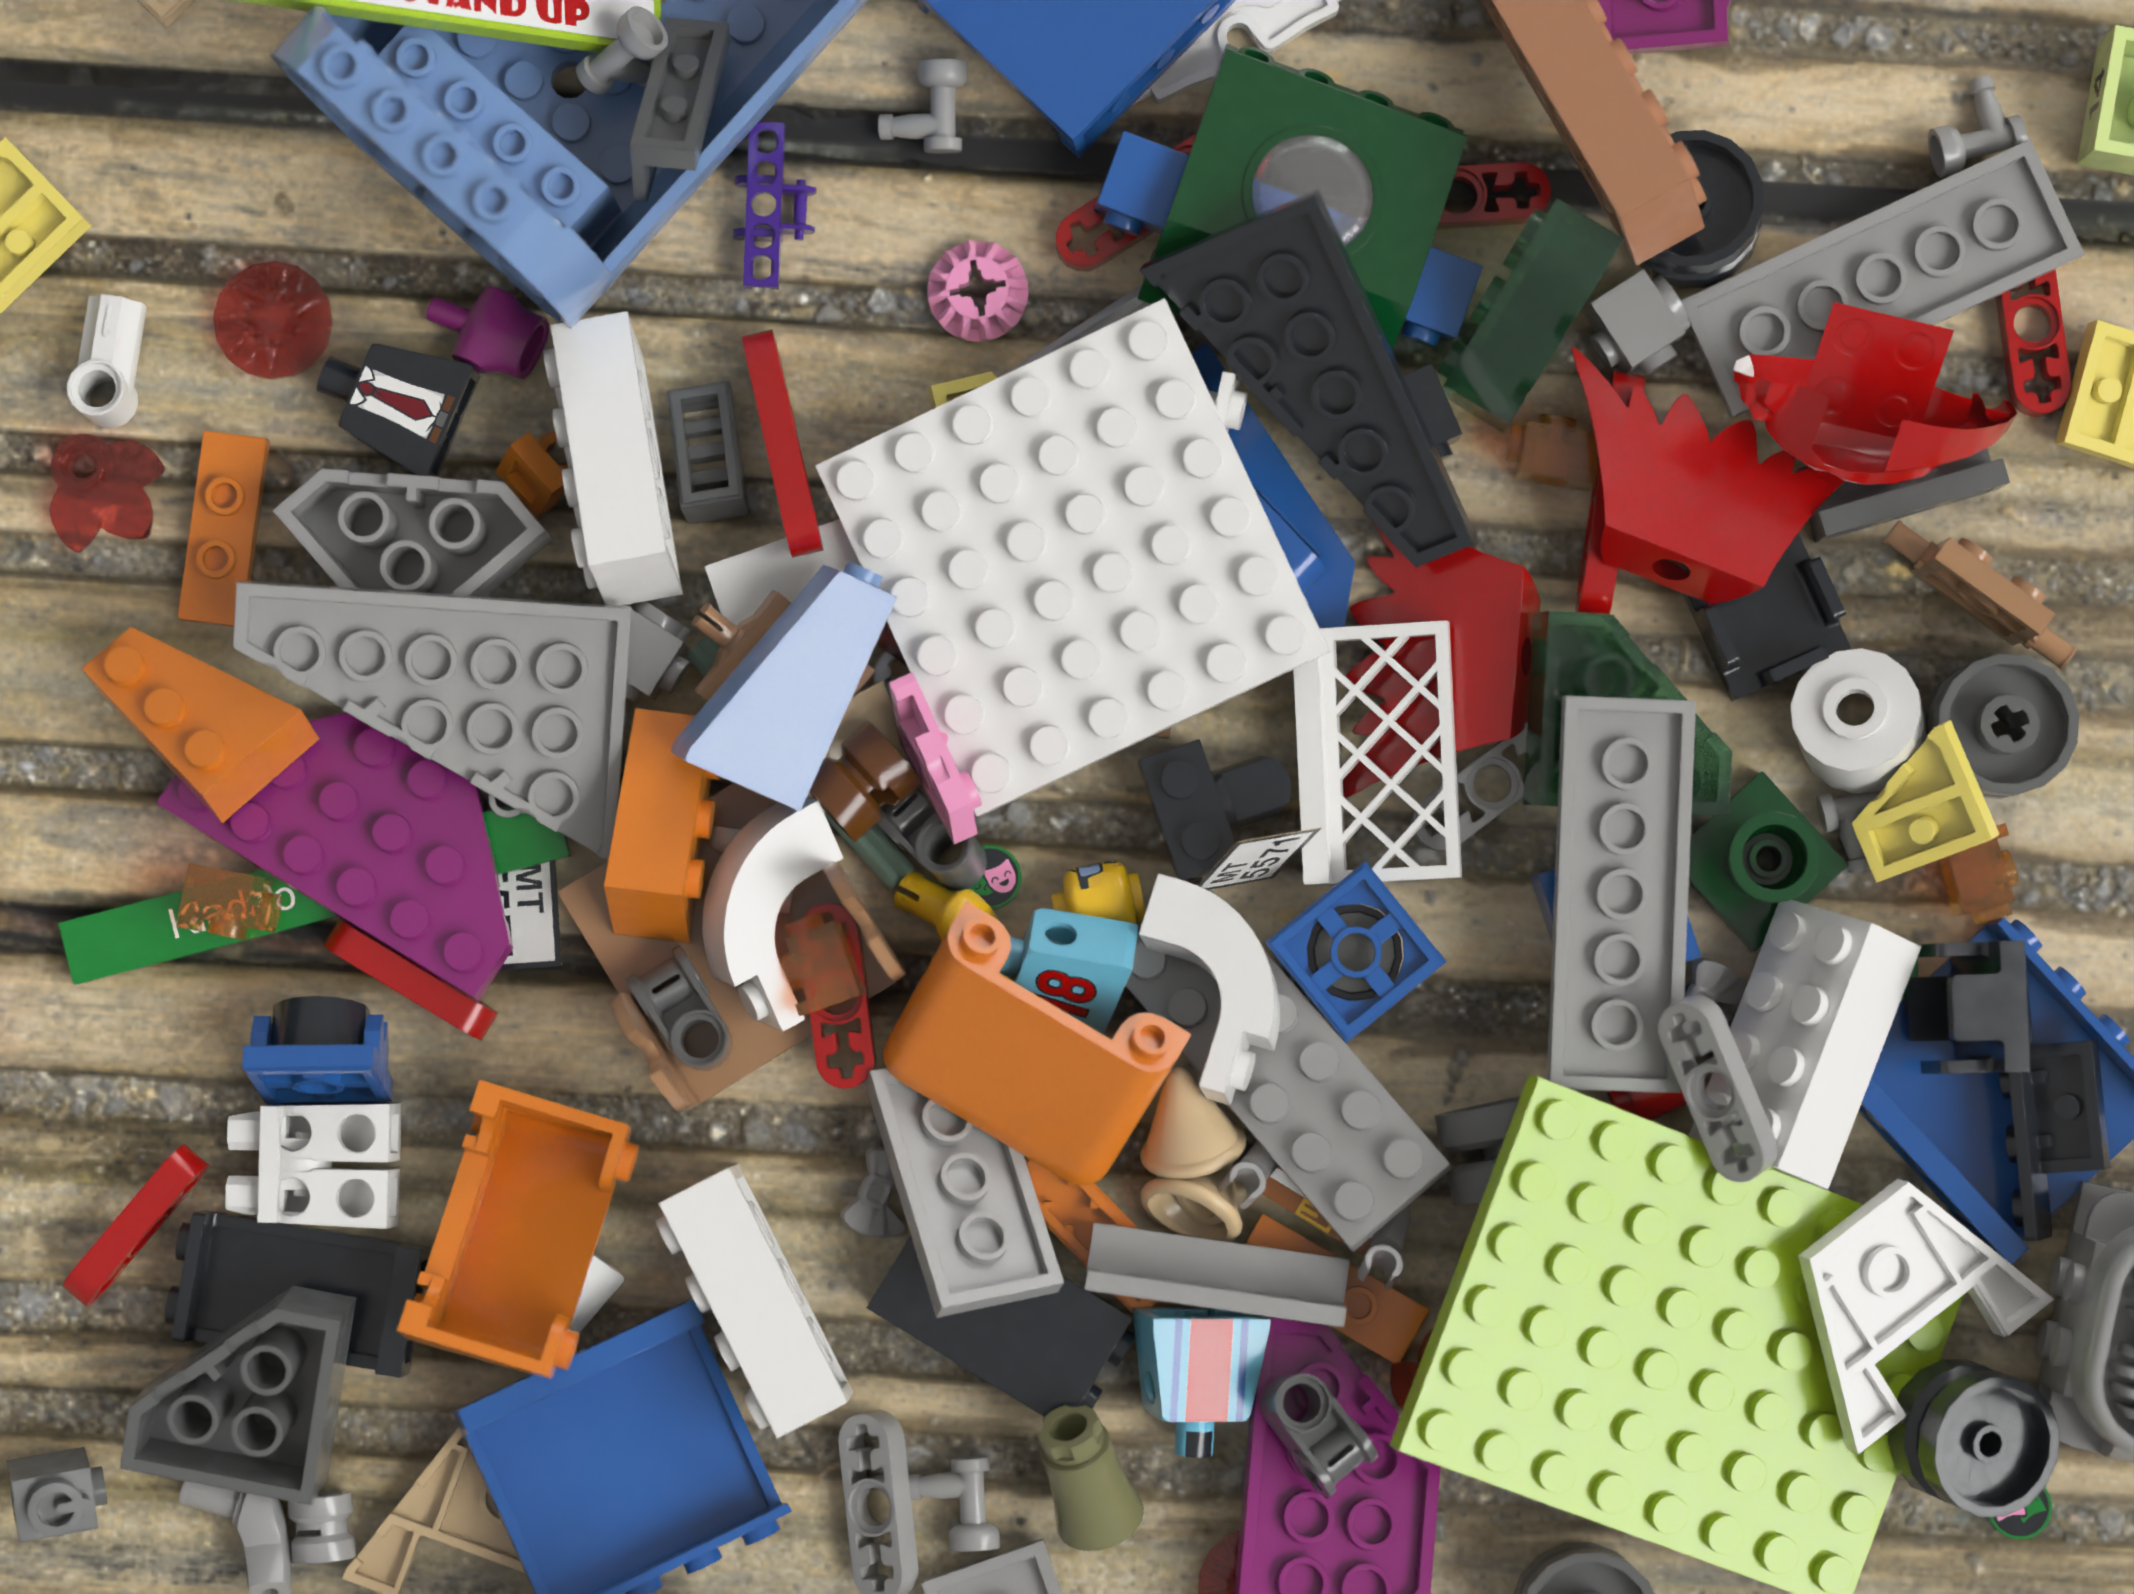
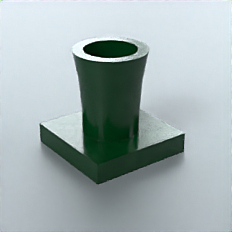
[1689,771,1849,952]

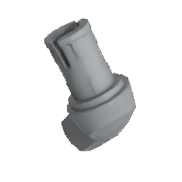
[179,1481,291,1594]

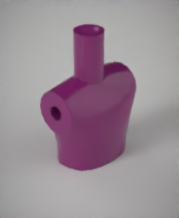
[426,286,550,380]

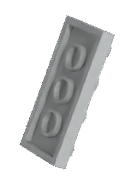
[864,1068,1064,1318]

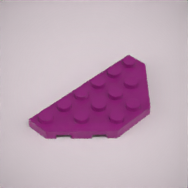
[156,712,513,1002]
[1234,1317,1441,1594]

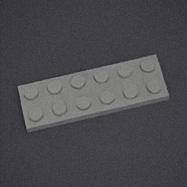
[1681,139,2085,418]
[1547,696,1696,1093]
[1125,877,1452,1252]

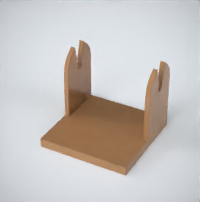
[557,783,909,1112]

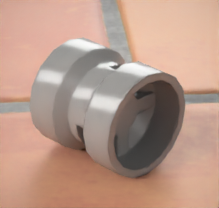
[287,1491,356,1564]

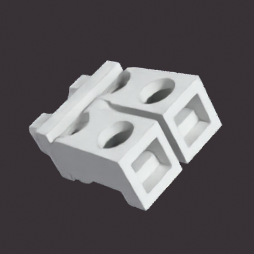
[225,1103,402,1229]

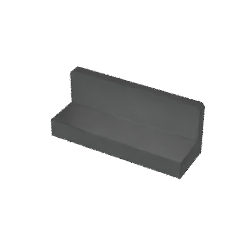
[630,17,730,202]
[1796,448,2010,543]

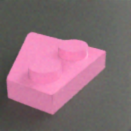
[889,672,981,845]

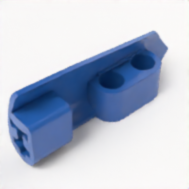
[1192,343,1356,628]

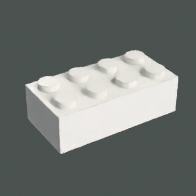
[543,311,683,606]
[1689,900,1921,1189]
[656,1164,853,1438]

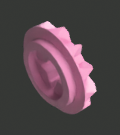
[927,240,1028,342]

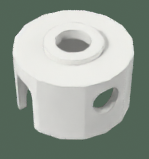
[1791,648,1927,794]

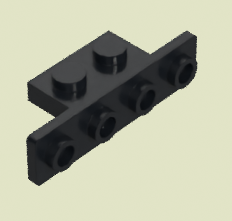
[1999,981,2110,1242]

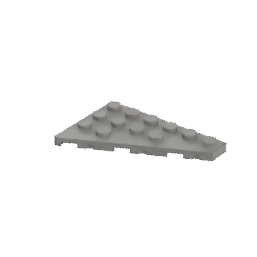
[233,580,631,858]

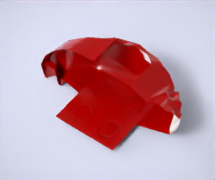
[1734,302,2018,485]

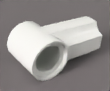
[67,294,147,429]

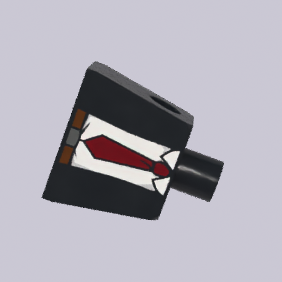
[317,343,481,477]

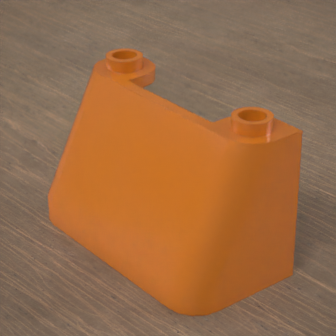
[883,901,1191,1185]
[397,1080,640,1379]

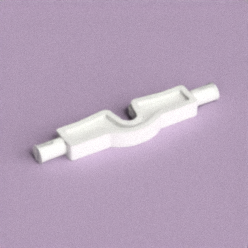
[1134,0,1341,104]

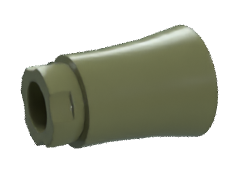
[1037,1405,1144,1551]

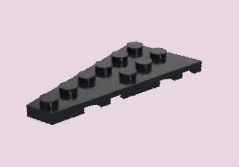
[1139,189,1477,567]

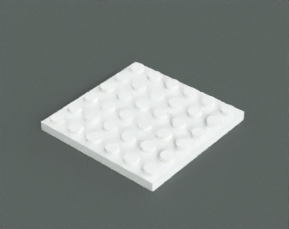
[815,298,1330,816]

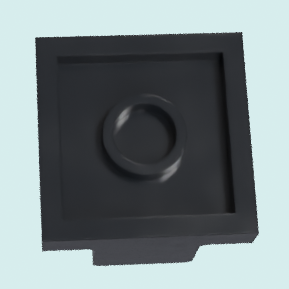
[1682,533,1851,702]
[1904,940,2030,1074]

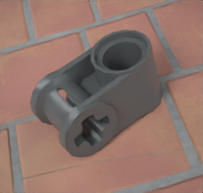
[877,784,987,891]
[625,945,732,1071]
[1260,1374,1379,1499]

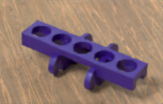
[733,122,817,290]

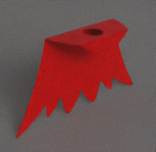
[1571,347,1845,604]
[1343,520,1541,798]

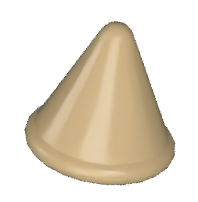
[1140,1066,1246,1179]
[1140,1163,1243,1241]

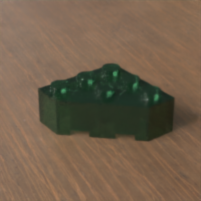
[1437,199,1624,433]
[1523,611,1733,816]

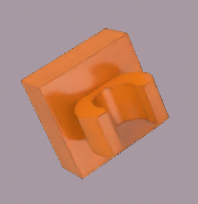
[495,432,569,519]

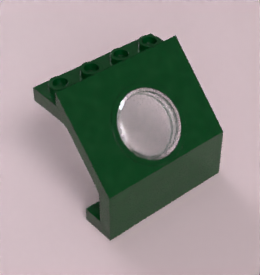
[1137,44,1468,350]

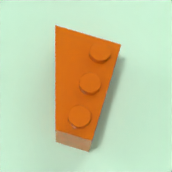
[81,627,319,823]
[604,708,721,943]

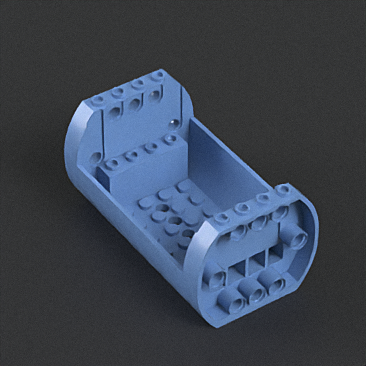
[270,0,868,328]

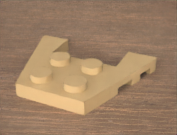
[342,1427,525,1594]

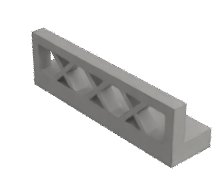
[1084,1222,1350,1327]

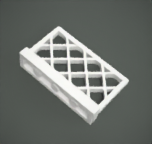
[1293,620,1462,886]

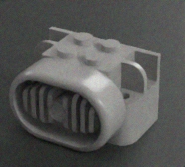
[2036,1181,2134,1463]

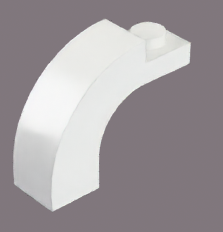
[702,797,843,1032]
[1139,873,1280,1105]

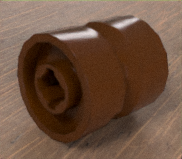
[809,721,922,843]

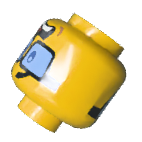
[1051,860,1146,925]

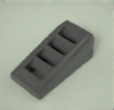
[667,381,749,524]

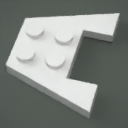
[1798,1179,2054,1454]

